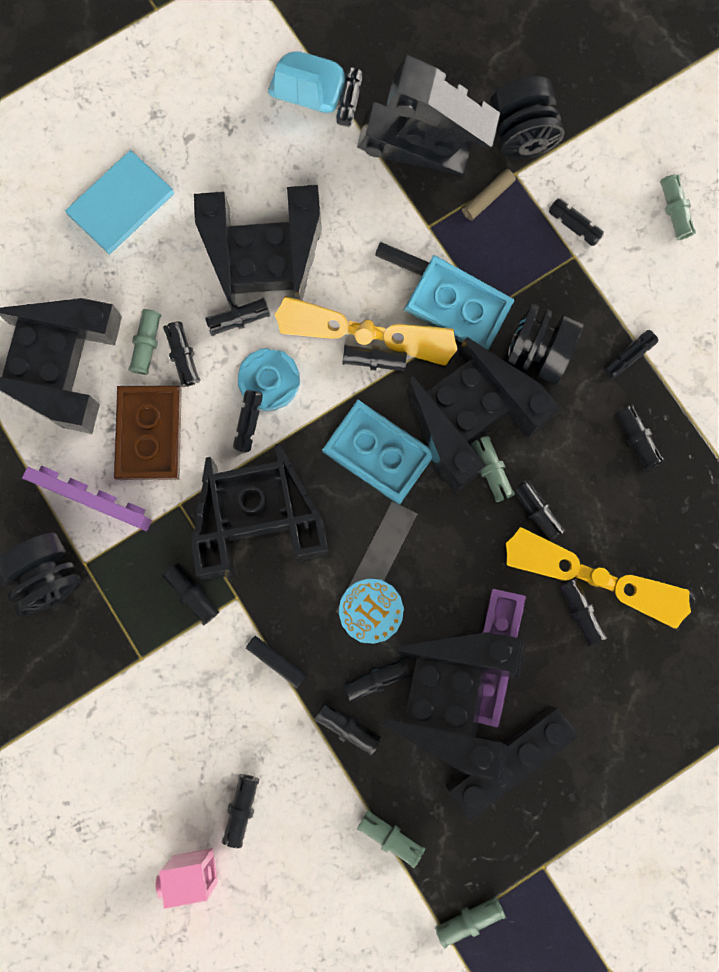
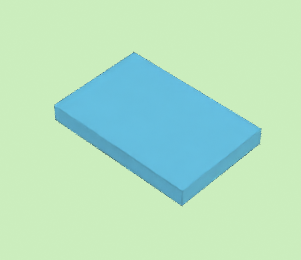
[65,150,174,255]
[404,255,514,350]
[322,400,432,505]

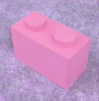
[155,848,218,909]

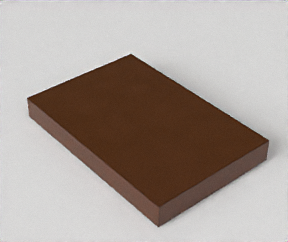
[114,386,182,480]

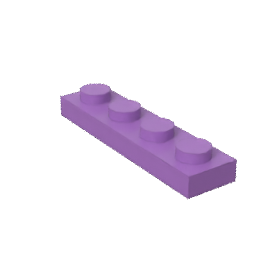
[22,465,152,532]
[478,589,526,727]

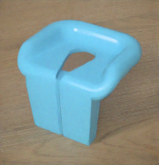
[268,51,345,113]

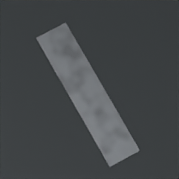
[336,501,417,613]

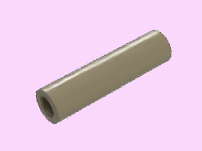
[462,169,516,221]

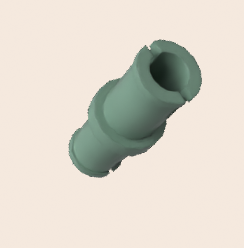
[660,174,696,240]
[128,309,162,375]
[471,436,515,502]
[357,810,425,868]
[435,896,506,949]

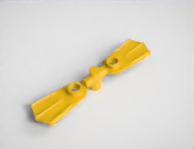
[275,296,458,366]
[505,528,691,628]

